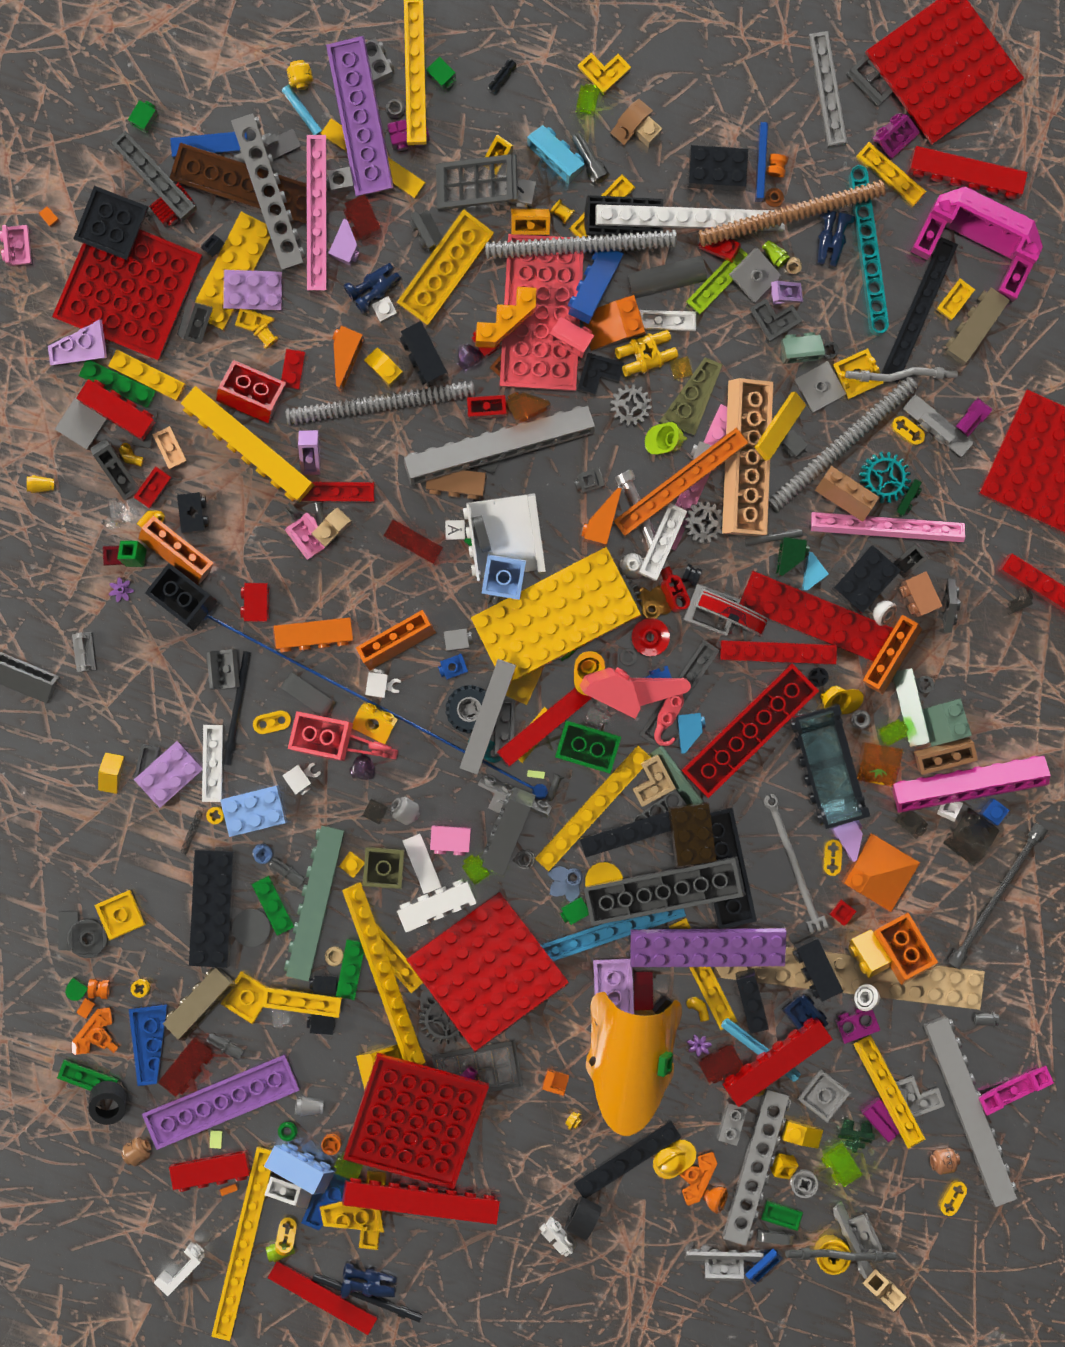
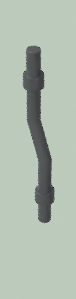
[785,1248,896,1262]

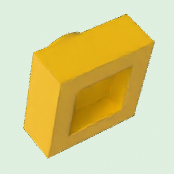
[338,851,364,878]

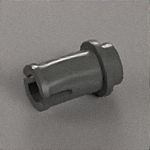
[974,1012,999,1027]

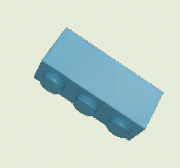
[527,125,585,184]

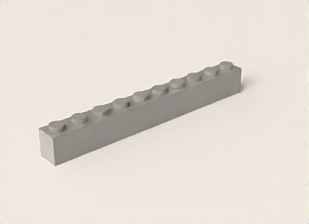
[404,406,595,485]
[923,1016,1018,1207]

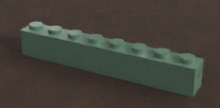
[284,825,345,982]

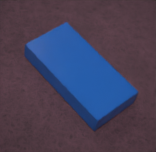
[745,1248,783,1284]

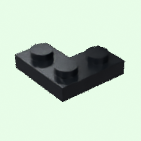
[577,352,624,395]

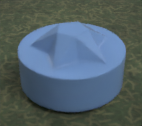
[252,844,273,864]

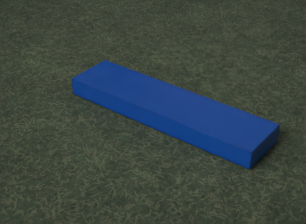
[755,122,768,202]
[170,132,248,158]

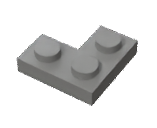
[896,1075,945,1117]

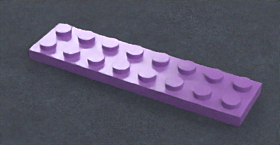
[326,36,394,197]
[630,928,786,967]
[142,1054,300,1150]

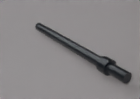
[223,651,251,766]
[312,1273,422,1323]

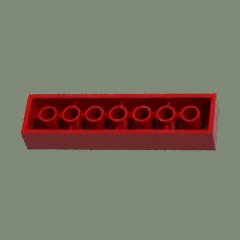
[681,663,819,798]

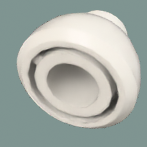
[619,553,644,579]
[871,601,897,626]
[854,984,880,1011]

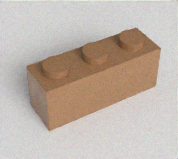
[815,466,879,522]
[426,470,486,500]
[914,737,978,775]

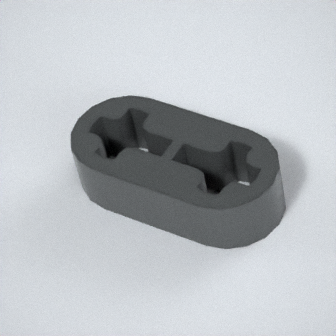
[472,515,491,553]
[757,1230,794,1245]

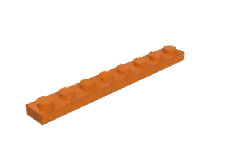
[614,427,748,536]

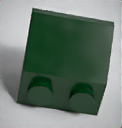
[775,537,810,578]

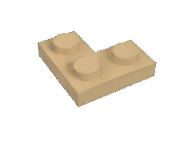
[633,754,676,807]

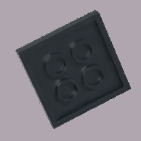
[73,186,149,261]

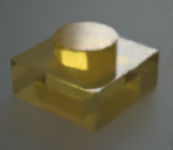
[669,356,693,380]

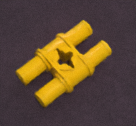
[615,330,679,377]

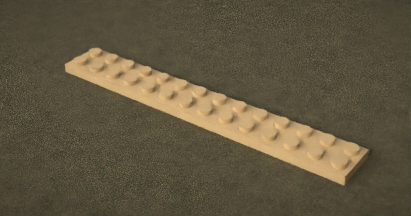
[713,947,985,1010]

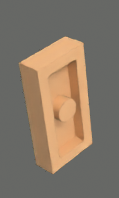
[152,426,187,469]

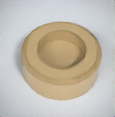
[325,946,344,966]

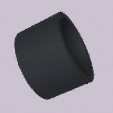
[88,1081,126,1125]
[564,1196,602,1240]

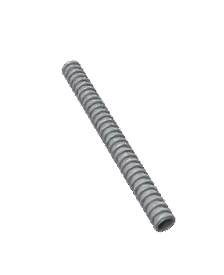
[485,230,677,259]
[768,376,919,512]
[285,380,475,426]

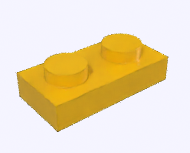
[936,278,975,321]

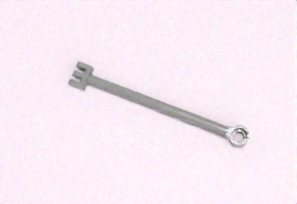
[763,794,829,934]

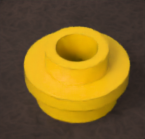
[565,1112,582,1130]

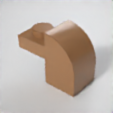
[610,99,653,145]

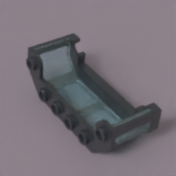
[790,703,870,829]

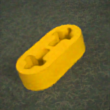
[891,416,925,446]
[823,839,842,876]
[939,1180,967,1216]
[275,1218,297,1256]

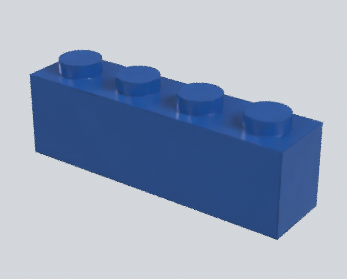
[568,249,624,324]

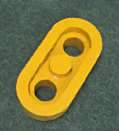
[253,711,291,734]

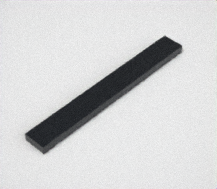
[881,237,958,384]

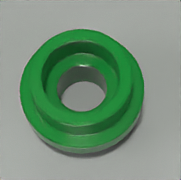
[278,1122,297,1141]

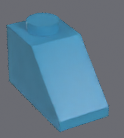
[677,713,706,754]

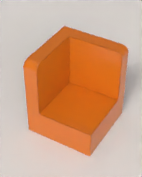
[542,1069,569,1096]

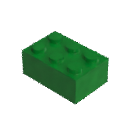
[555,720,621,774]

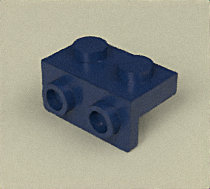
[782,994,828,1029]

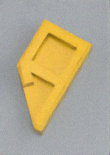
[235,309,275,332]

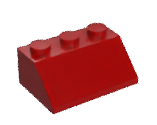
[216,360,286,424]

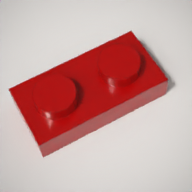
[698,239,741,262]
[281,349,306,390]
[134,466,172,509]

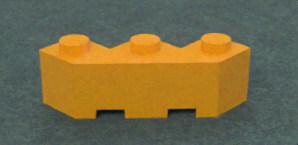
[475,287,537,348]

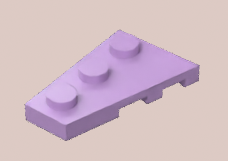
[48,319,107,365]

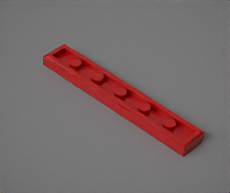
[497,687,592,767]
[268,1261,378,1335]

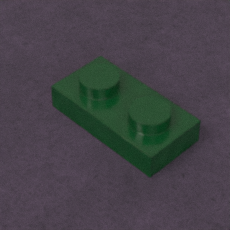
[894,479,922,517]

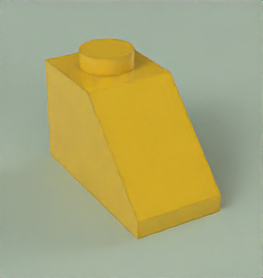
[364,347,404,388]
[781,1119,824,1149]

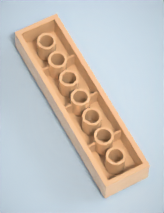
[722,378,773,536]

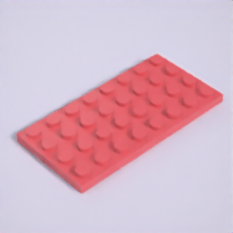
[500,234,584,391]

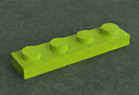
[686,248,748,315]

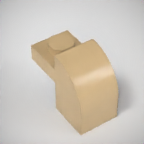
[311,508,352,548]
[863,1269,908,1312]

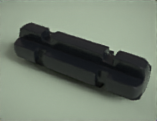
[488,59,517,94]

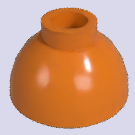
[703,1187,728,1214]

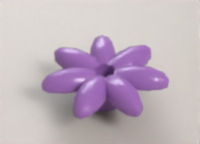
[109,577,134,602]
[687,1035,712,1057]

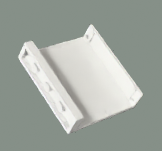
[463,493,546,581]

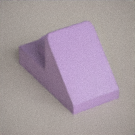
[771,281,803,305]

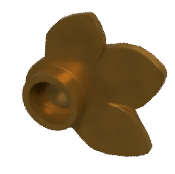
[637,585,671,619]

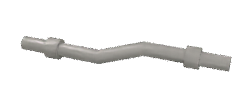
[845,367,958,382]

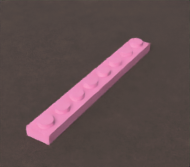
[307,135,327,291]
[671,404,727,551]
[811,512,965,542]

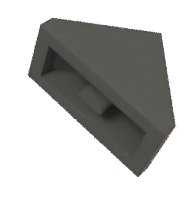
[893,542,930,578]

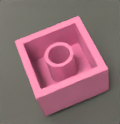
[430,825,471,856]

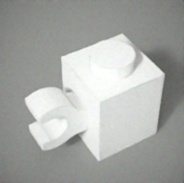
[365,669,401,698]
[283,763,321,795]

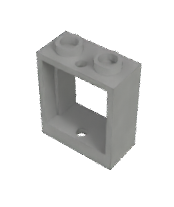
[683,584,740,637]

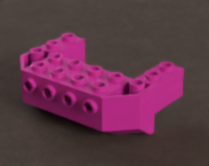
[910,187,1043,302]

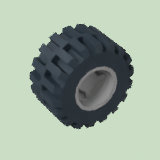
[445,685,486,733]

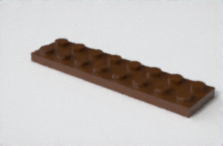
[169,143,307,224]

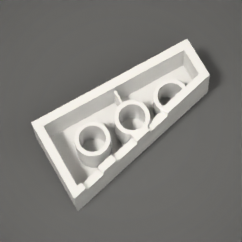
[397,879,477,932]

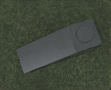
[90,438,140,500]

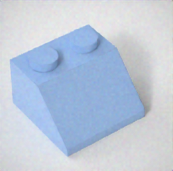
[482,554,526,600]

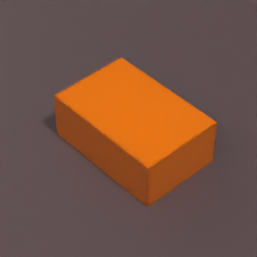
[39,206,59,227]
[76,997,96,1019]
[220,1182,239,1196]

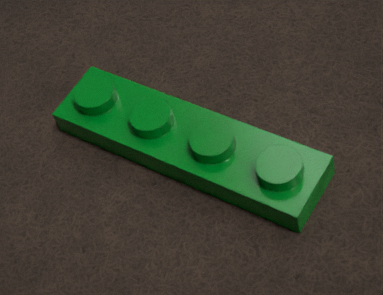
[79,360,156,409]

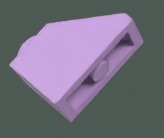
[328,219,360,266]
[298,430,320,475]
[831,817,863,862]

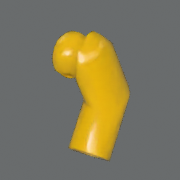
[119,443,144,467]
[136,510,165,528]
[686,997,710,1022]

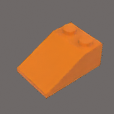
[583,295,646,351]
[332,325,365,392]
[581,488,622,547]

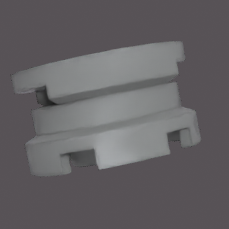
[790,1169,818,1198]

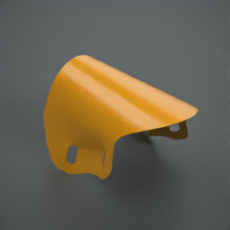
[586,992,682,1136]

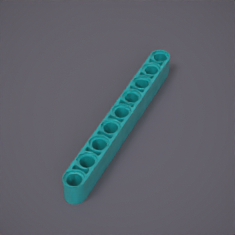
[849,165,889,336]

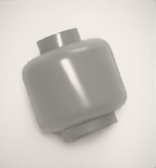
[390,797,420,825]

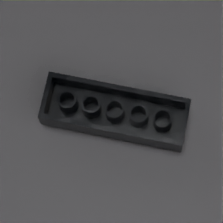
[710,807,757,929]
[189,849,236,968]

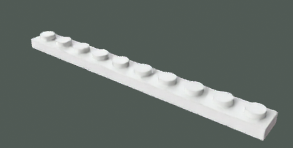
[596,205,785,231]

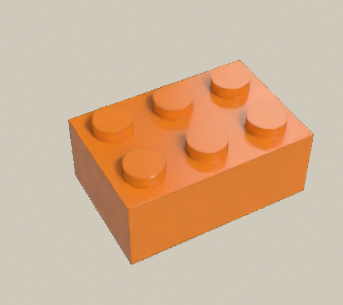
[873,913,938,985]

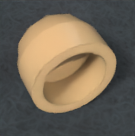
[786,257,802,274]

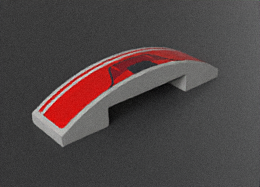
[694,588,769,637]

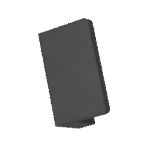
[177,298,213,344]

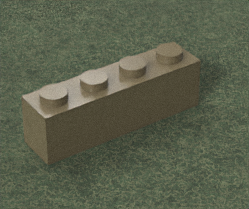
[945,287,1010,366]
[163,967,237,1041]

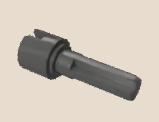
[572,132,610,184]

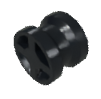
[682,563,702,587]
[808,667,829,687]

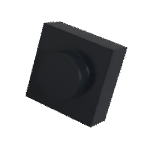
[201,234,225,257]
[652,995,673,1014]

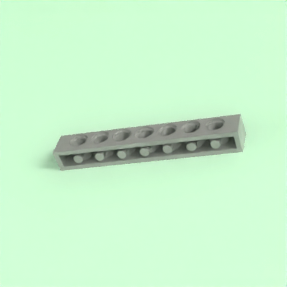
[231,113,306,270]
[722,1088,791,1246]

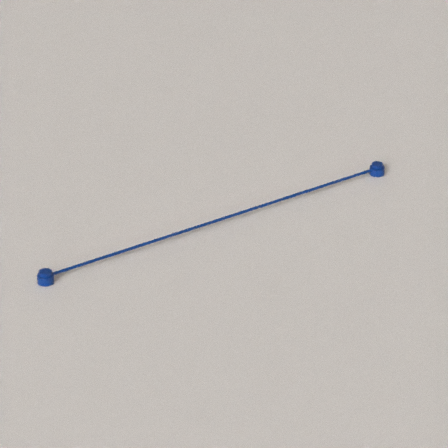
[203,612,548,799]

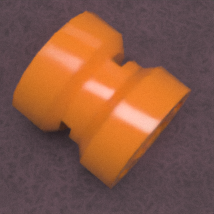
[766,154,788,178]
[88,979,110,999]
[321,1133,342,1155]

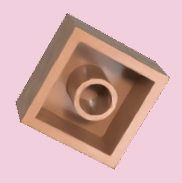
[899,571,942,618]

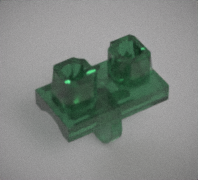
[837,1119,875,1153]

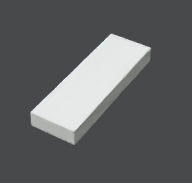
[639,310,697,332]
[403,833,442,894]

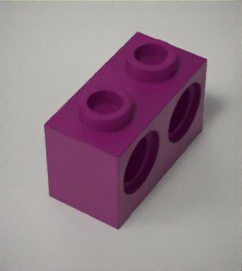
[834,1008,880,1044]

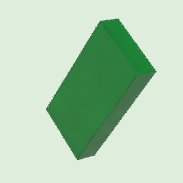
[760,1200,803,1231]

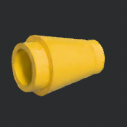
[27,475,54,494]

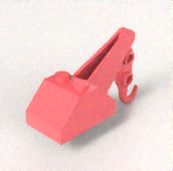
[580,667,691,747]
[288,711,398,761]

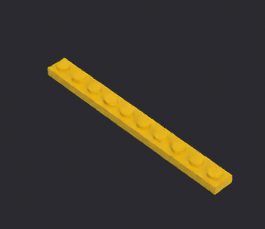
[342,883,425,1065]
[211,1146,272,1341]

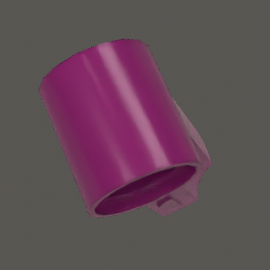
[955,398,993,437]

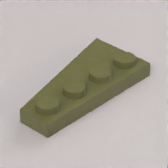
[659,357,723,436]

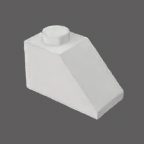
[265,1176,312,1209]

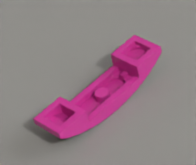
[978,1066,1054,1116]

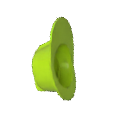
[645,422,687,455]

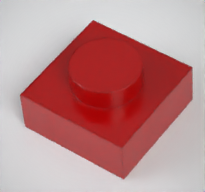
[829,899,857,926]

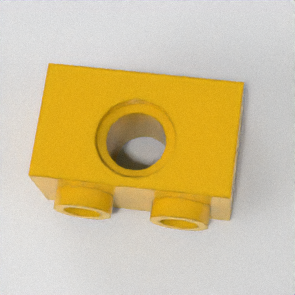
[352,702,398,744]

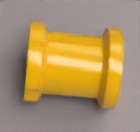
[550,199,575,224]
[254,323,279,349]
[206,807,225,824]
[131,979,150,998]

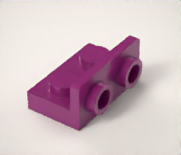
[872,113,920,158]

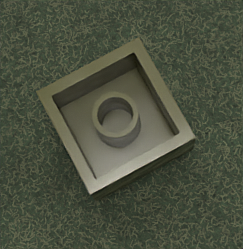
[363,847,405,889]

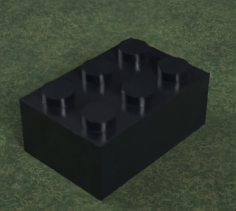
[687,145,748,191]
[399,321,448,387]
[832,545,901,614]
[145,563,218,631]
[792,936,843,1002]

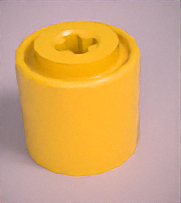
[814,1235,851,1275]

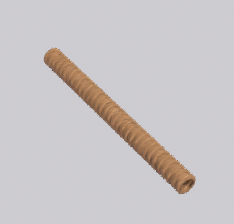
[698,180,886,247]

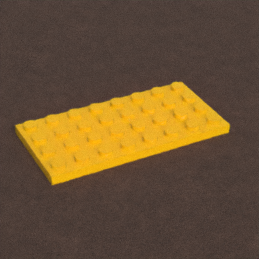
[470,547,641,683]

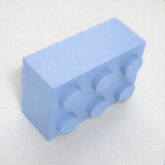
[220,785,288,837]
[264,1143,335,1195]

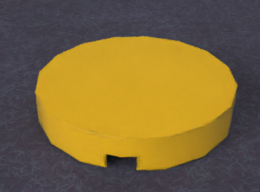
[585,862,623,886]

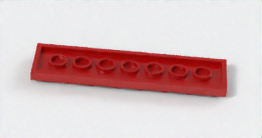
[739,571,894,662]

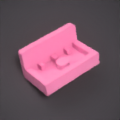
[0,225,32,266]
[285,513,325,560]

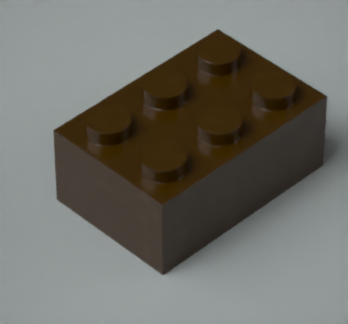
[668,802,716,866]

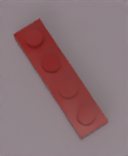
[301,482,375,502]

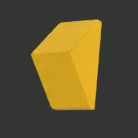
[483,135,513,175]
[98,753,125,794]

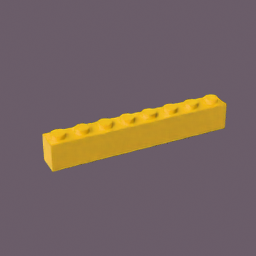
[181,386,314,503]

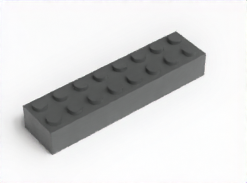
[584,856,745,926]

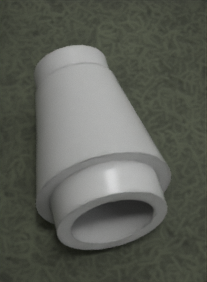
[295,1097,323,1117]

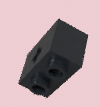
[177,492,209,535]

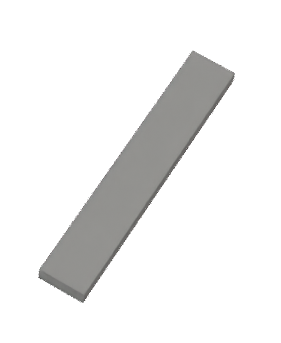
[809,31,847,147]
[459,659,516,775]

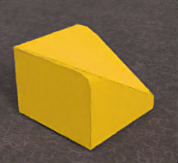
[770,1153,799,1180]

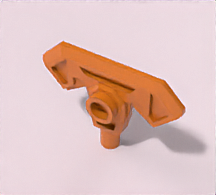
[72,1008,119,1055]
[679,1152,718,1206]

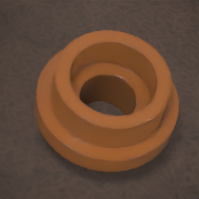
[765,188,784,207]

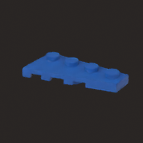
[129,1004,168,1086]

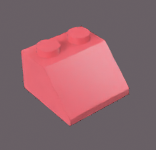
[549,317,594,358]

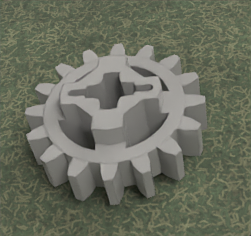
[610,384,652,426]
[683,501,723,543]

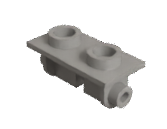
[72,632,96,672]

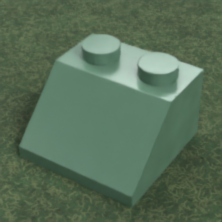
[781,332,825,364]
[922,699,972,747]

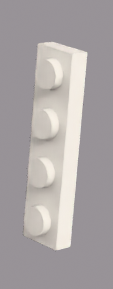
[639,503,687,581]
[202,725,223,802]

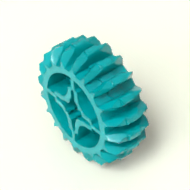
[859,452,911,504]

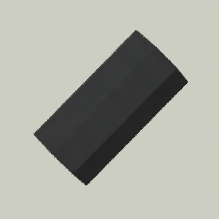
[584,195,663,236]

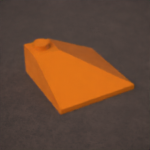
[841,833,920,912]

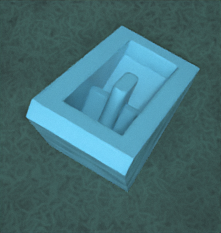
[802,552,829,592]

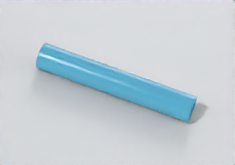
[282,85,322,135]

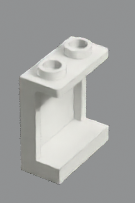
[154,1242,205,1296]

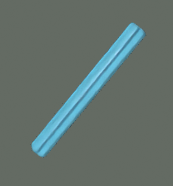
[721,1018,801,1082]

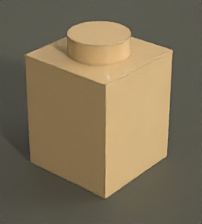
[634,116,662,148]

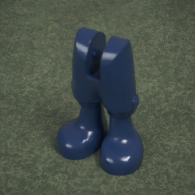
[817,210,855,267]
[343,263,402,314]
[340,1262,397,1299]

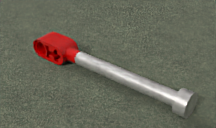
[615,470,690,613]

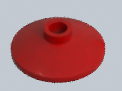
[631,618,670,656]

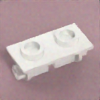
[539,1217,577,1257]

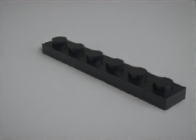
[580,811,671,858]
[574,1120,681,1199]

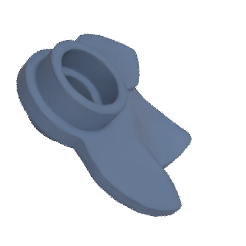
[547,866,583,902]

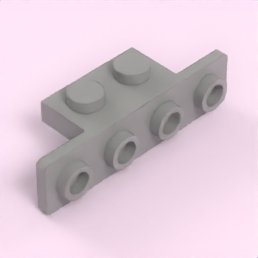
[230,129,301,164]
[903,395,973,457]
[478,774,552,818]
[833,1202,882,1279]
[685,1249,764,1281]

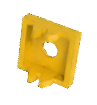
[833,348,884,400]

